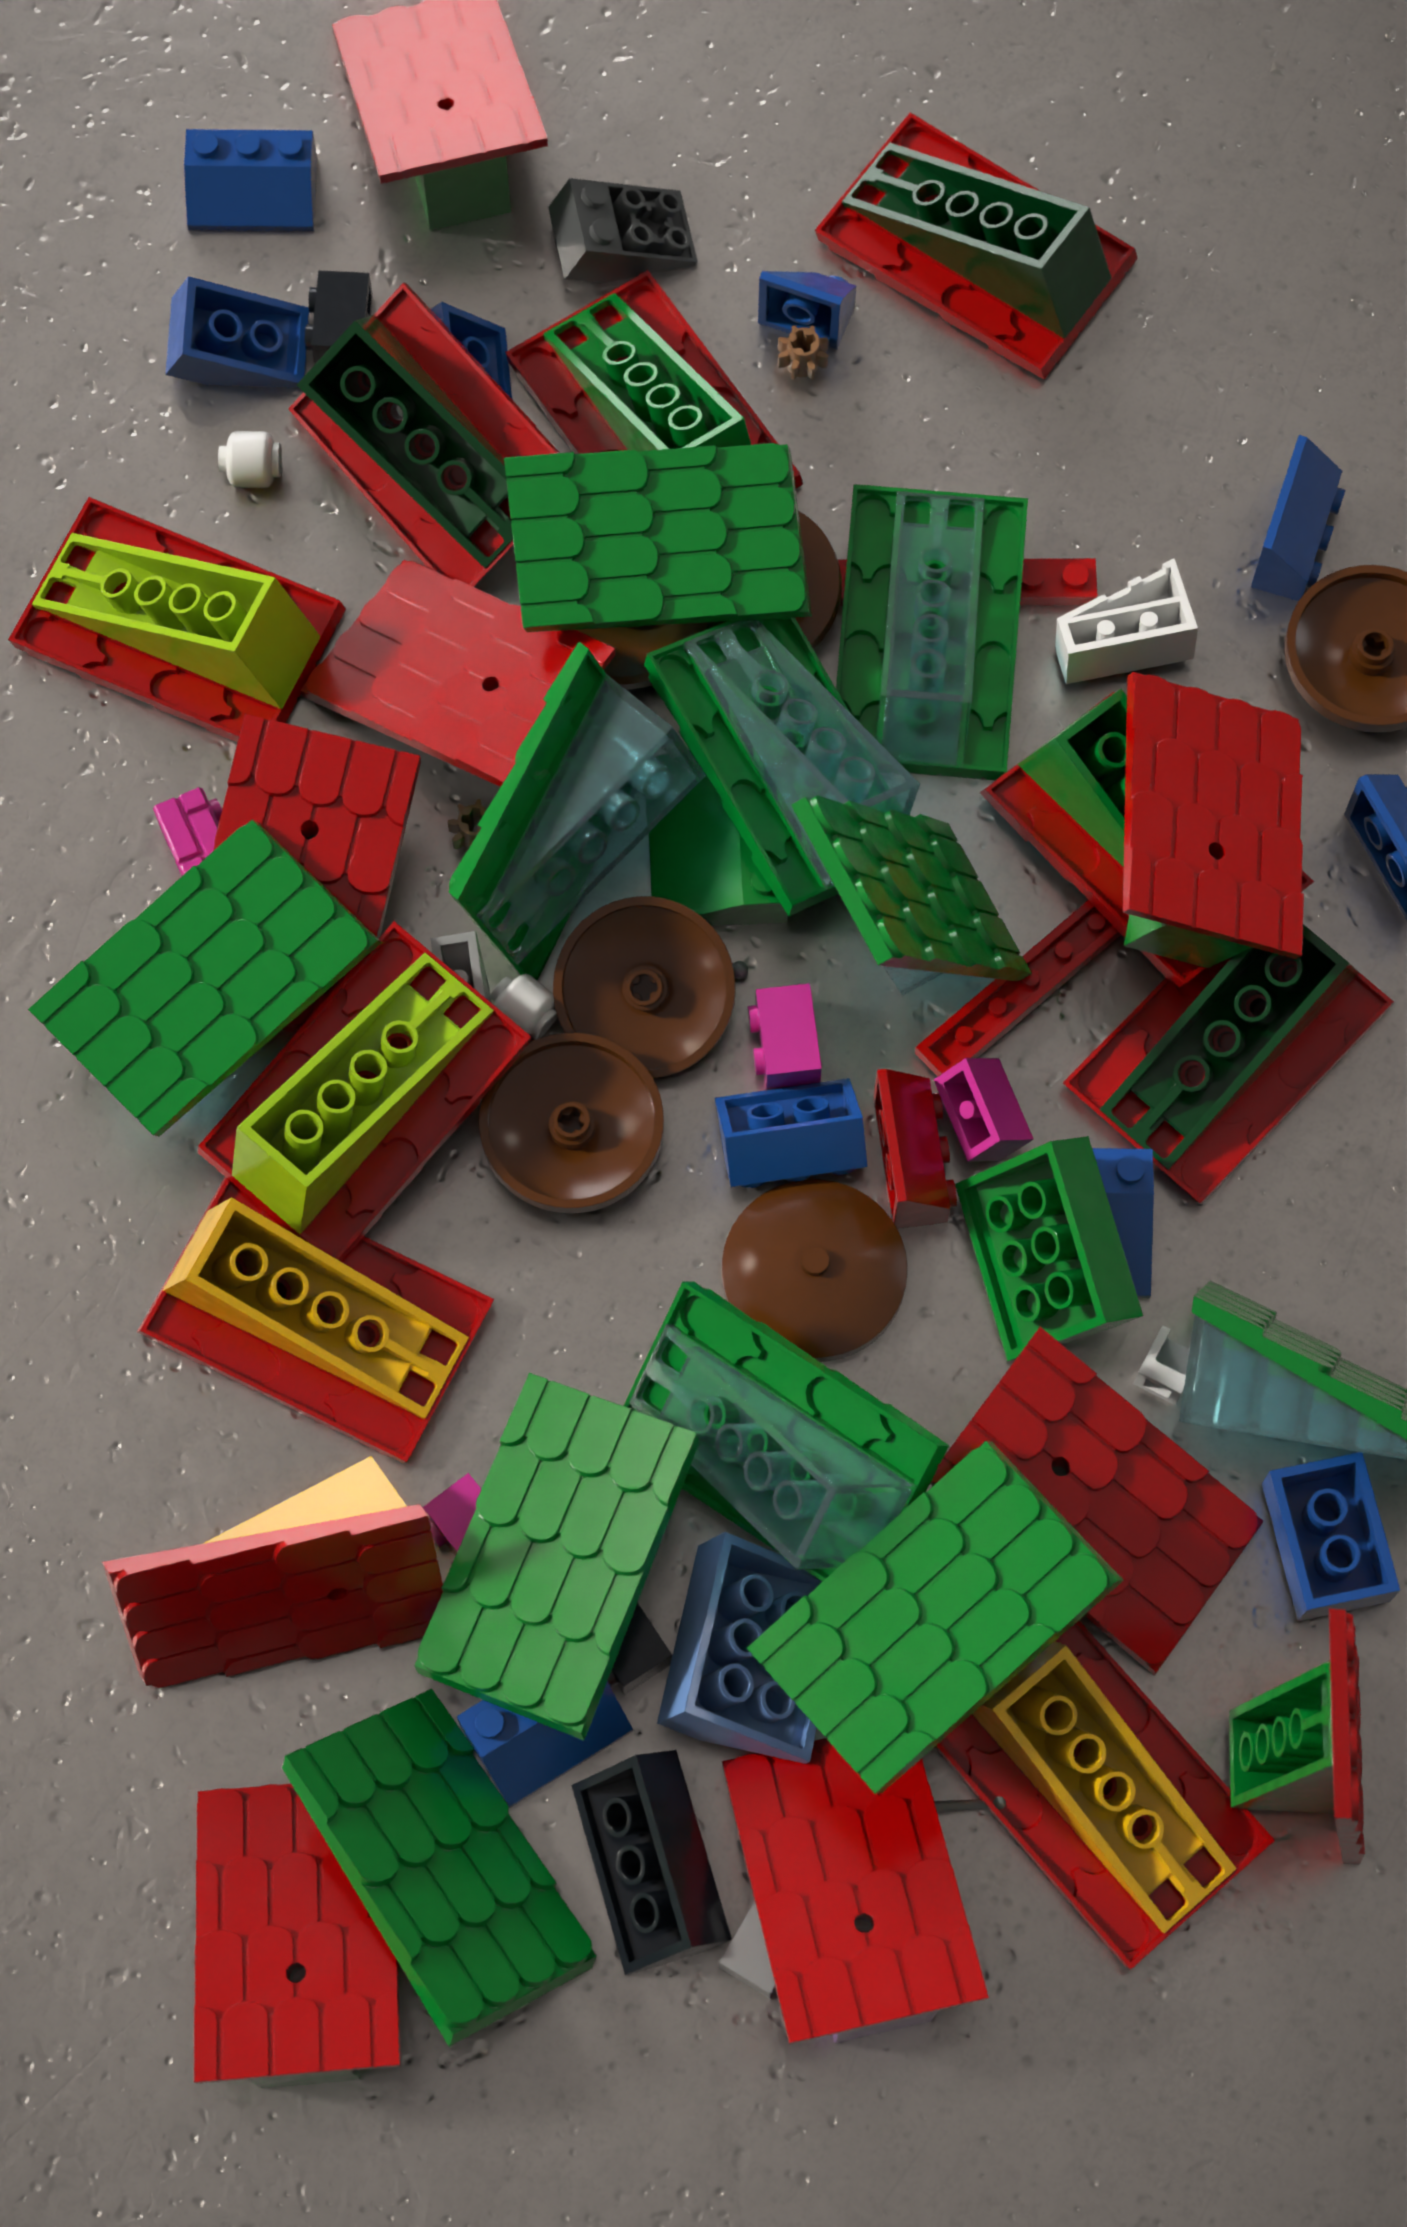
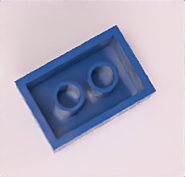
[1262,1452,1400,1621]

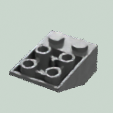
[548,178,698,283]

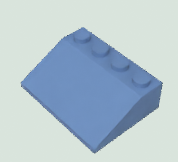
[657,1532,822,1764]

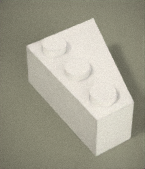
[1055,558,1198,684]

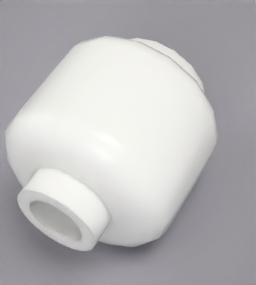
[218,431,282,488]
[490,974,558,1040]

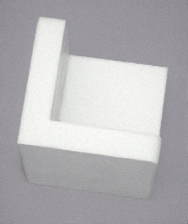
[1133,1325,1199,1405]

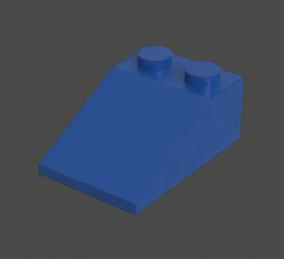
[165,276,309,388]
[1092,1148,1154,1298]

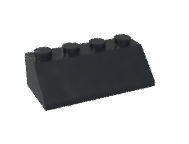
[571,1750,732,1975]

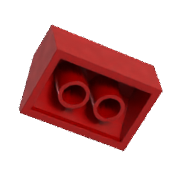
[873,1069,957,1229]

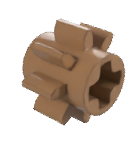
[778,325,828,380]
[447,799,487,850]

